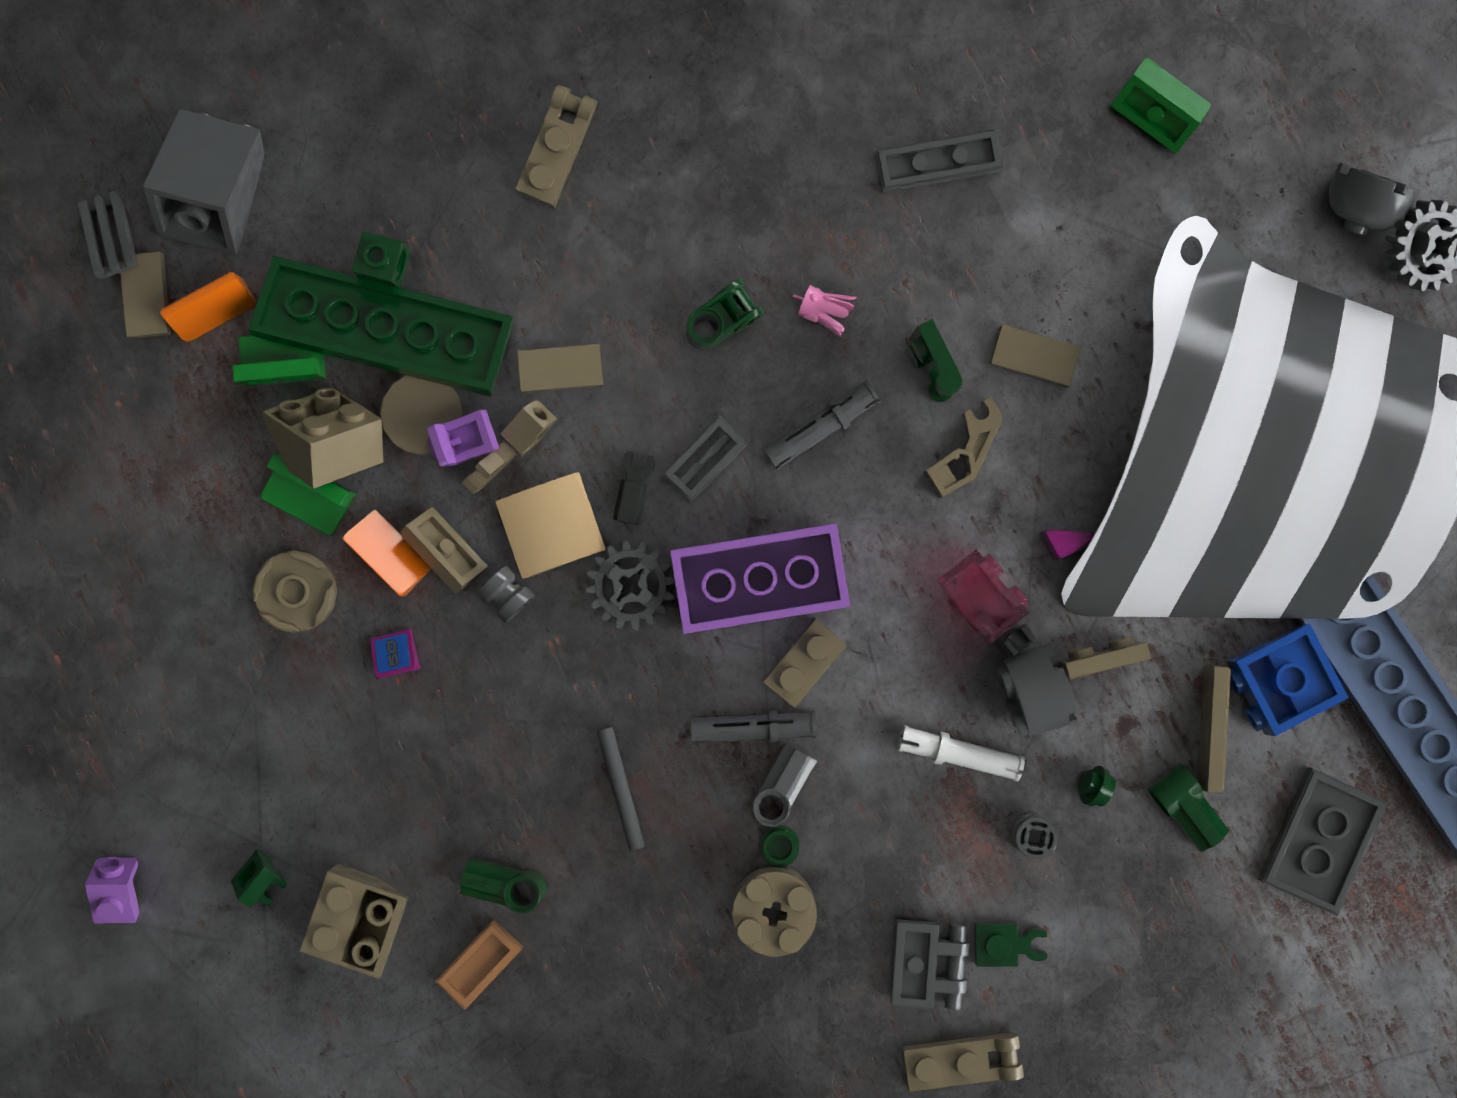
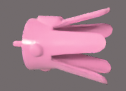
[792,285,856,337]

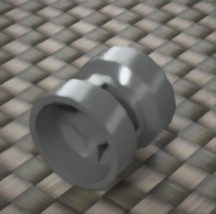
[477,566,535,624]
[1010,813,1058,859]

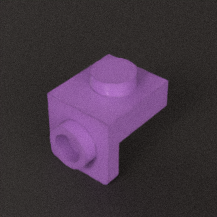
[427,410,500,466]
[85,856,140,924]

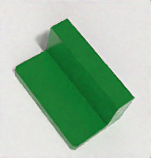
[1110,57,1211,154]
[232,336,326,386]
[261,452,356,535]

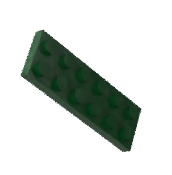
[248,256,514,397]

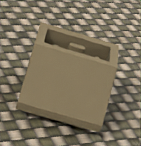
[262,388,383,489]
[300,864,408,979]

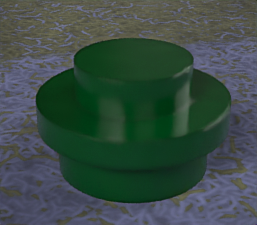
[1078,766,1116,807]
[759,825,800,867]

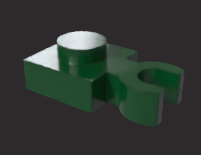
[974,922,1047,967]

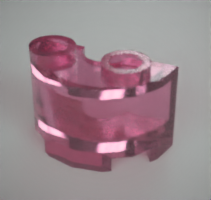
[937,549,1030,644]

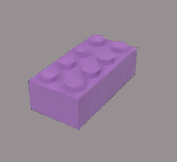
[670,523,850,634]

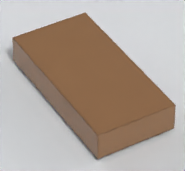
[435,919,523,1010]

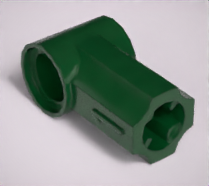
[1148,764,1229,852]
[460,857,547,913]

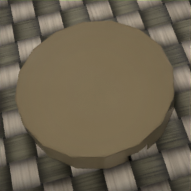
[380,375,465,455]
[252,550,337,633]

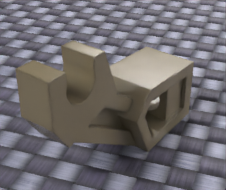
[923,396,1002,498]
[462,399,557,494]

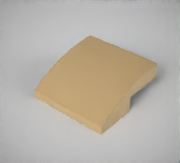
[495,472,606,579]

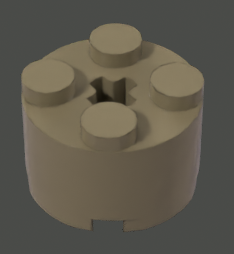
[732,865,817,957]

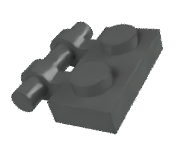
[890,919,970,1010]

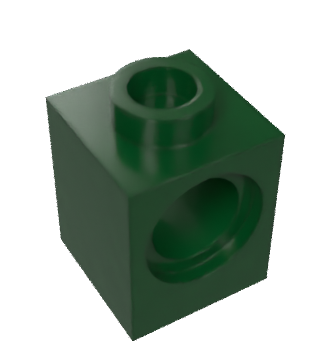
[352,231,411,288]

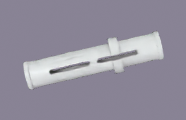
[897,725,1025,782]

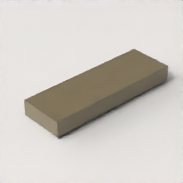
[1197,665,1231,793]

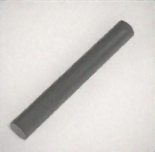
[597,727,645,851]

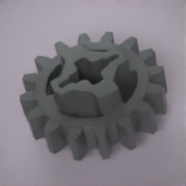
[1384,199,1457,291]
[586,541,675,630]

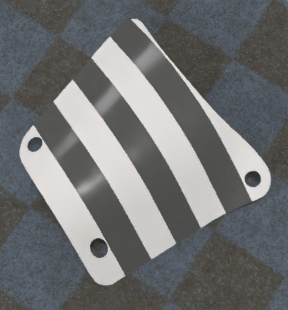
[1061,216,1457,619]

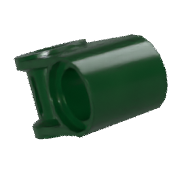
[686,278,765,350]

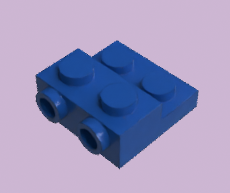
[1227,623,1349,736]

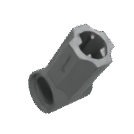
[751,743,817,827]

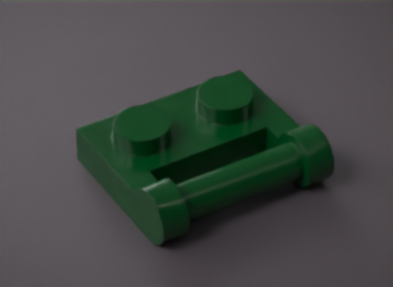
[907,319,963,403]

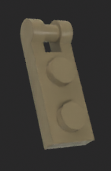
[515,85,597,208]
[902,1033,1024,1092]

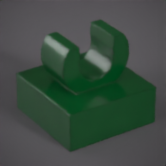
[231,849,287,908]

